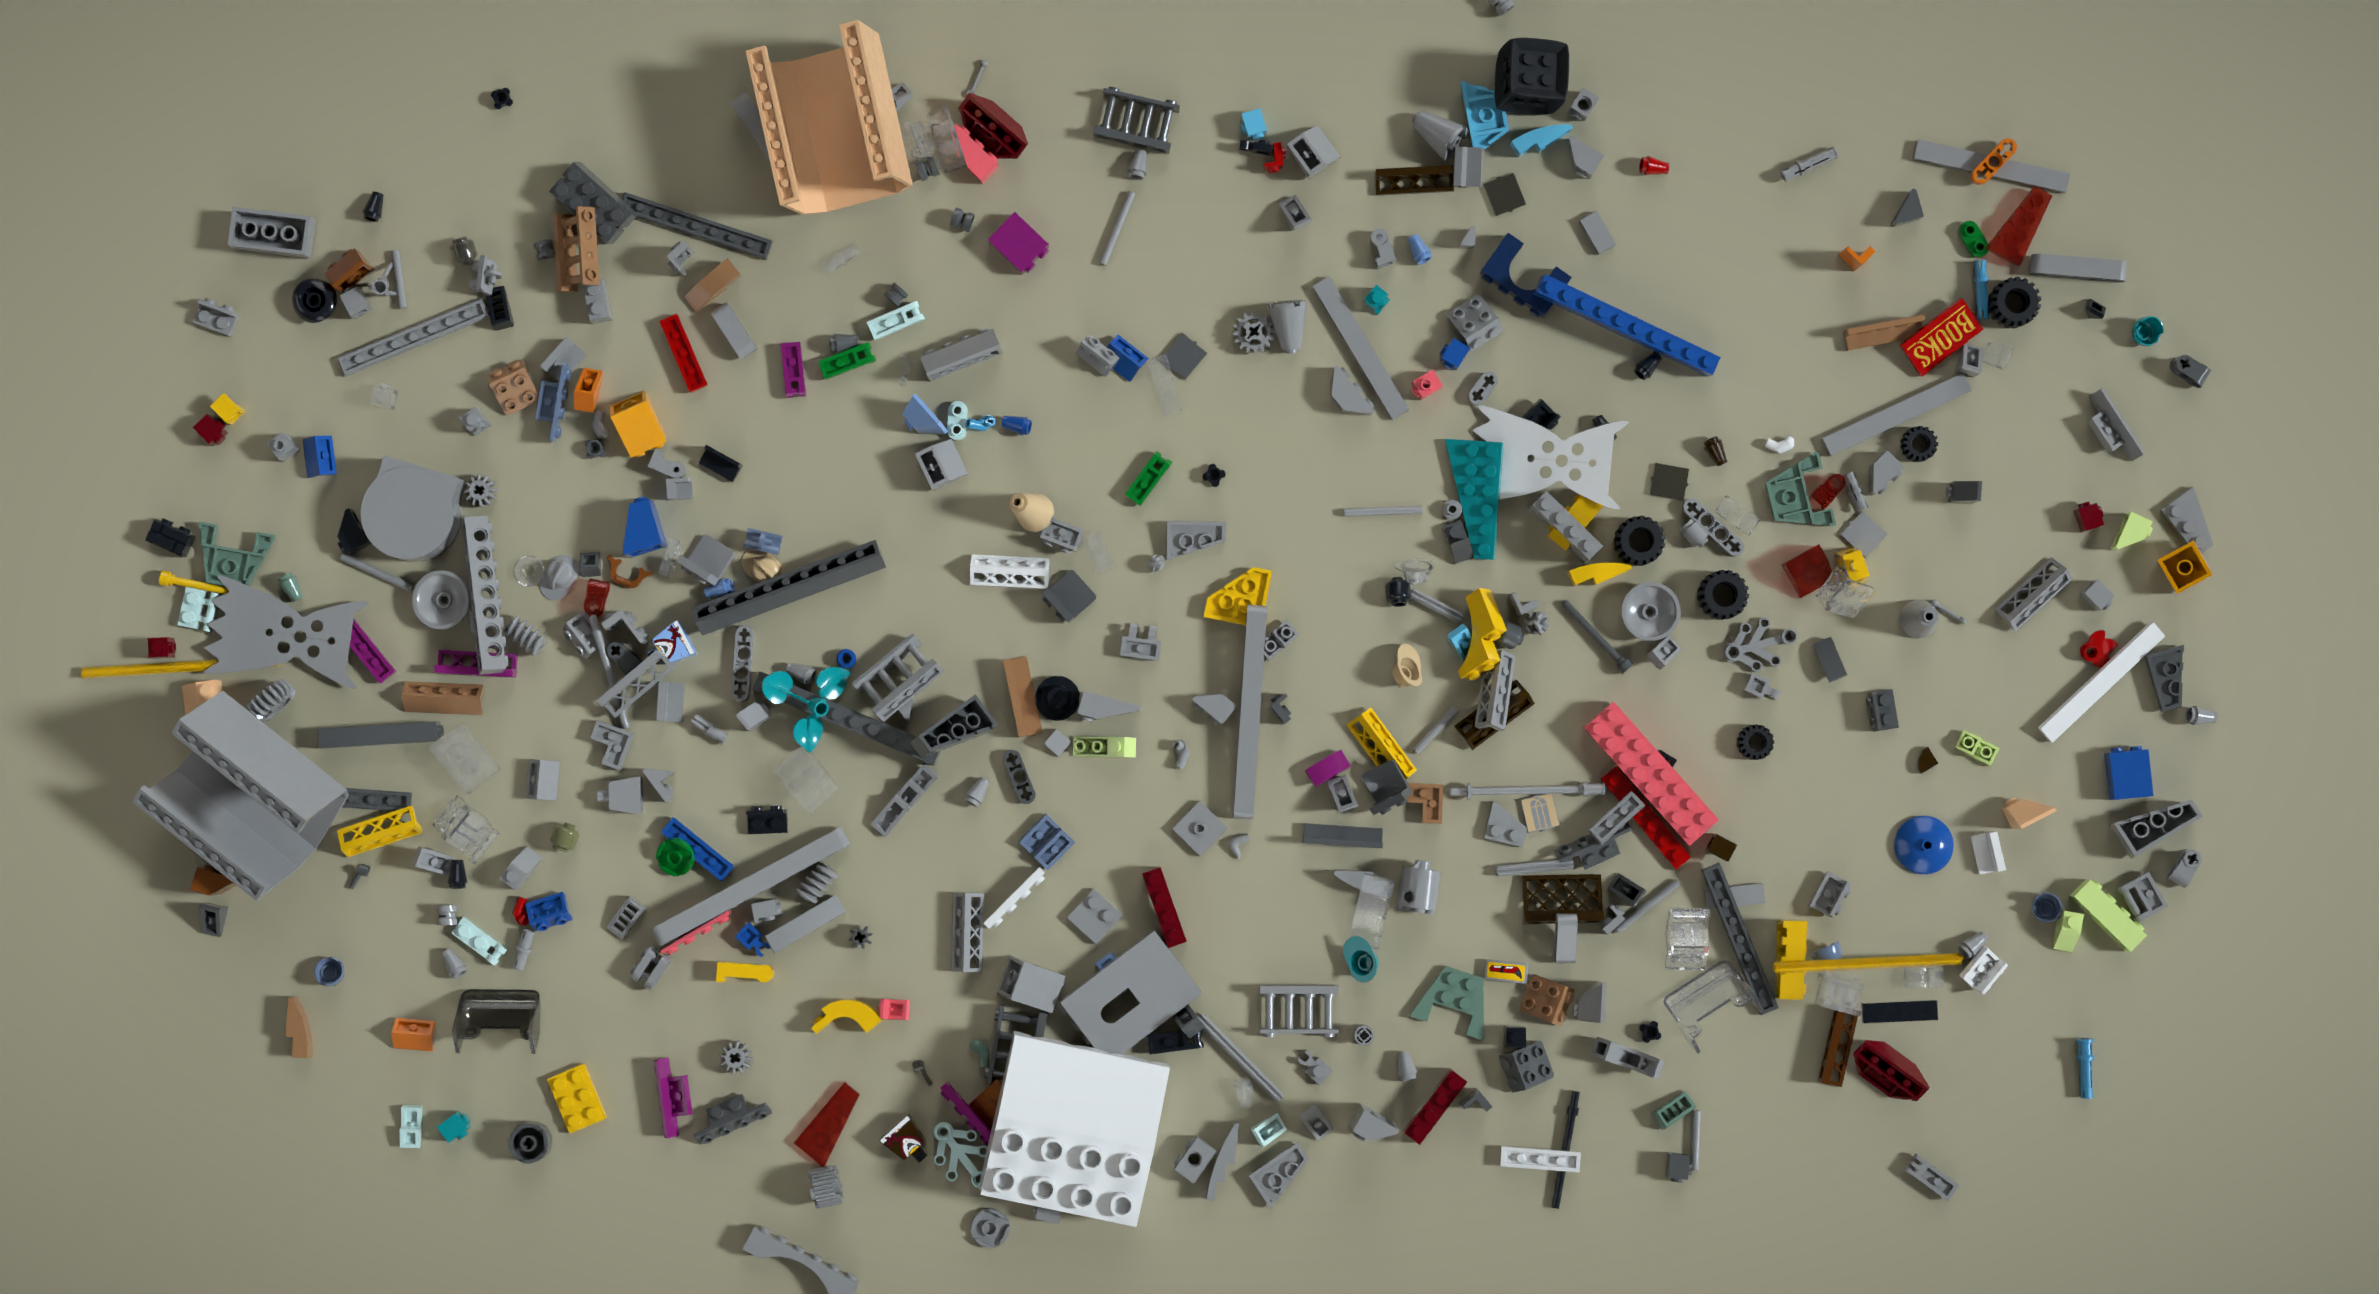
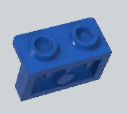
[525,892,573,931]

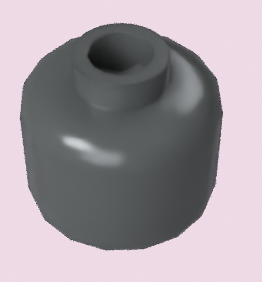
[1495,621,1524,649]

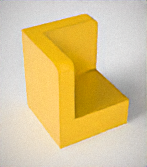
[210,393,245,425]

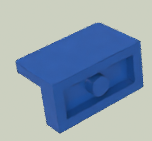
[1107,335,1149,382]
[303,436,337,478]

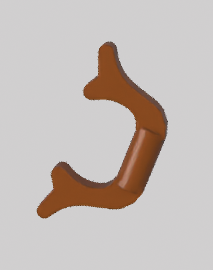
[607,555,654,589]

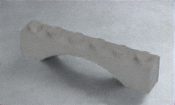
[743,1225,860,1294]

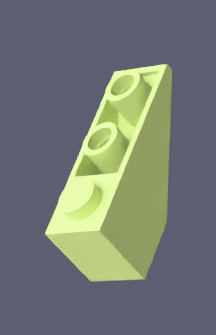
[1073,736,1136,757]

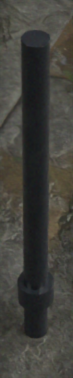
[1552,1091,1580,1209]

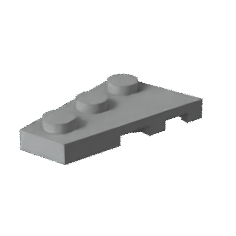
[2160,487,2213,554]
[1167,521,1226,560]
[1248,1142,1308,1209]

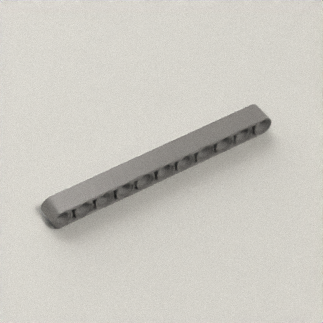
[1233,605,1267,819]
[651,827,851,947]

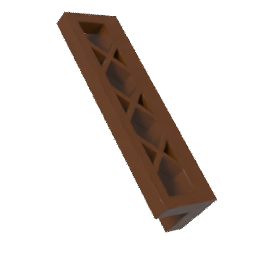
[1818,1005,1859,1087]

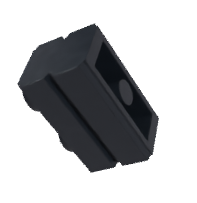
[145,518,195,558]

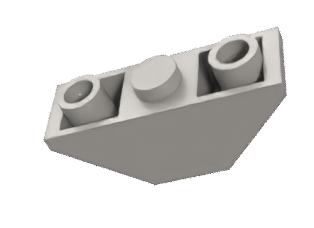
[1331,365,1374,415]

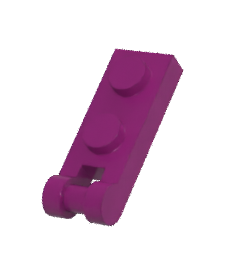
[781,342,806,398]

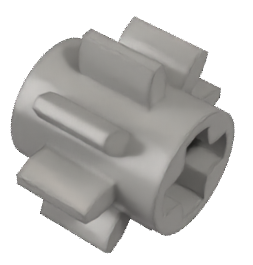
[1524,611,1550,636]

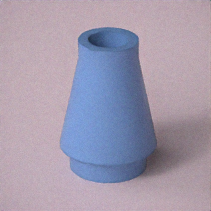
[1408,234,1432,265]
[704,577,735,599]

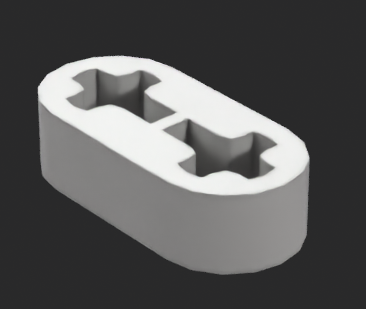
[1468,372,1498,406]

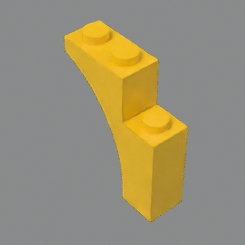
[1458,588,1507,680]

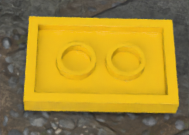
[547,1063,607,1134]

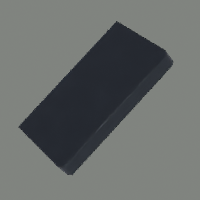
[699,445,743,482]

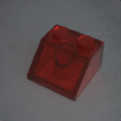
[1781,544,1835,598]

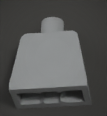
[597,777,643,814]

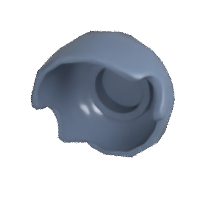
[2032,893,2062,922]
[1811,941,1842,960]
[314,957,345,987]

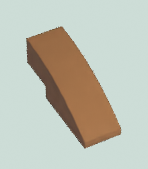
[684,258,741,312]
[285,996,313,1058]

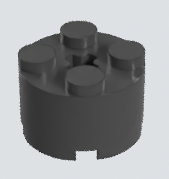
[508,1122,552,1164]

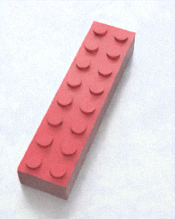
[1583,701,1719,846]

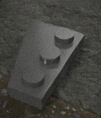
[2144,645,2184,712]

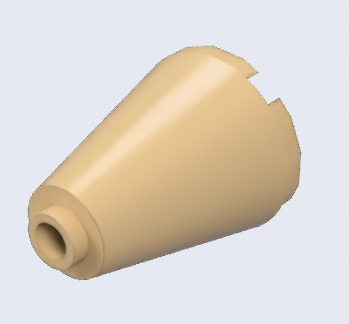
[1009,493,1054,532]

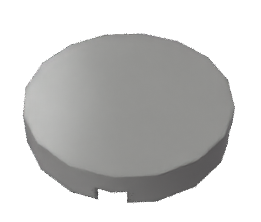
[970,1208,1010,1248]

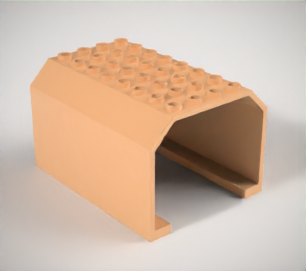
[746,20,913,215]

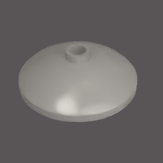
[412,570,470,629]
[1621,582,1681,641]

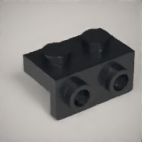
[1522,399,1561,430]

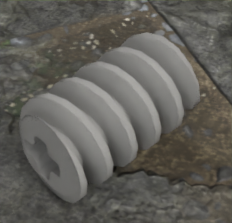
[503,615,547,657]
[795,860,839,903]

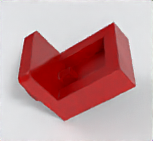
[1263,142,1286,173]

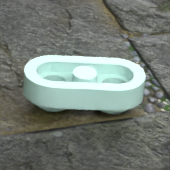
[947,401,968,441]

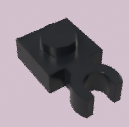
[1239,140,1273,156]

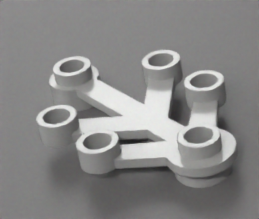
[1722,617,1798,672]

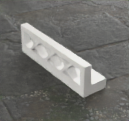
[970,554,1050,589]

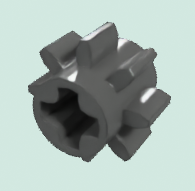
[848,925,873,949]

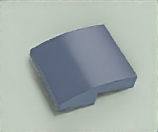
[1018,813,1075,870]

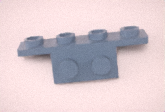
[535,364,571,443]

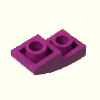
[1305,749,1351,787]

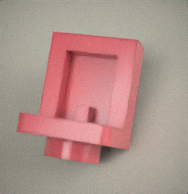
[878,999,910,1020]

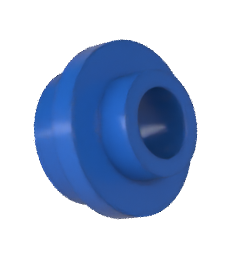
[836,649,856,669]

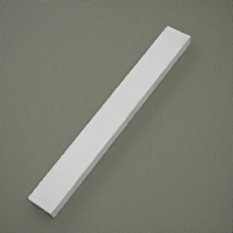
[2038,621,2165,743]

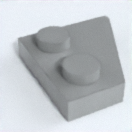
[1484,801,1527,847]

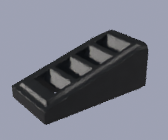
[486,286,514,330]

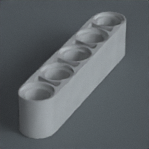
[2030,254,2127,283]

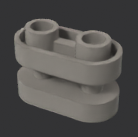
[630,945,672,991]

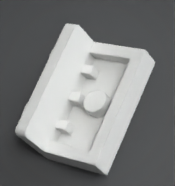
[1959,946,2008,995]

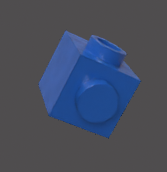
[1439,338,1470,370]

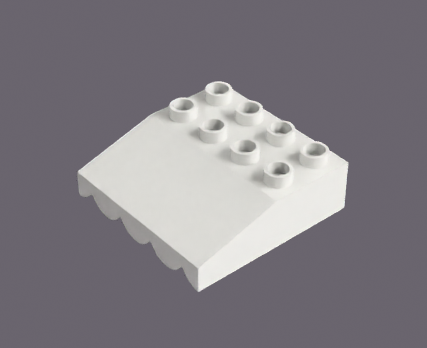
[979,1031,1170,1227]

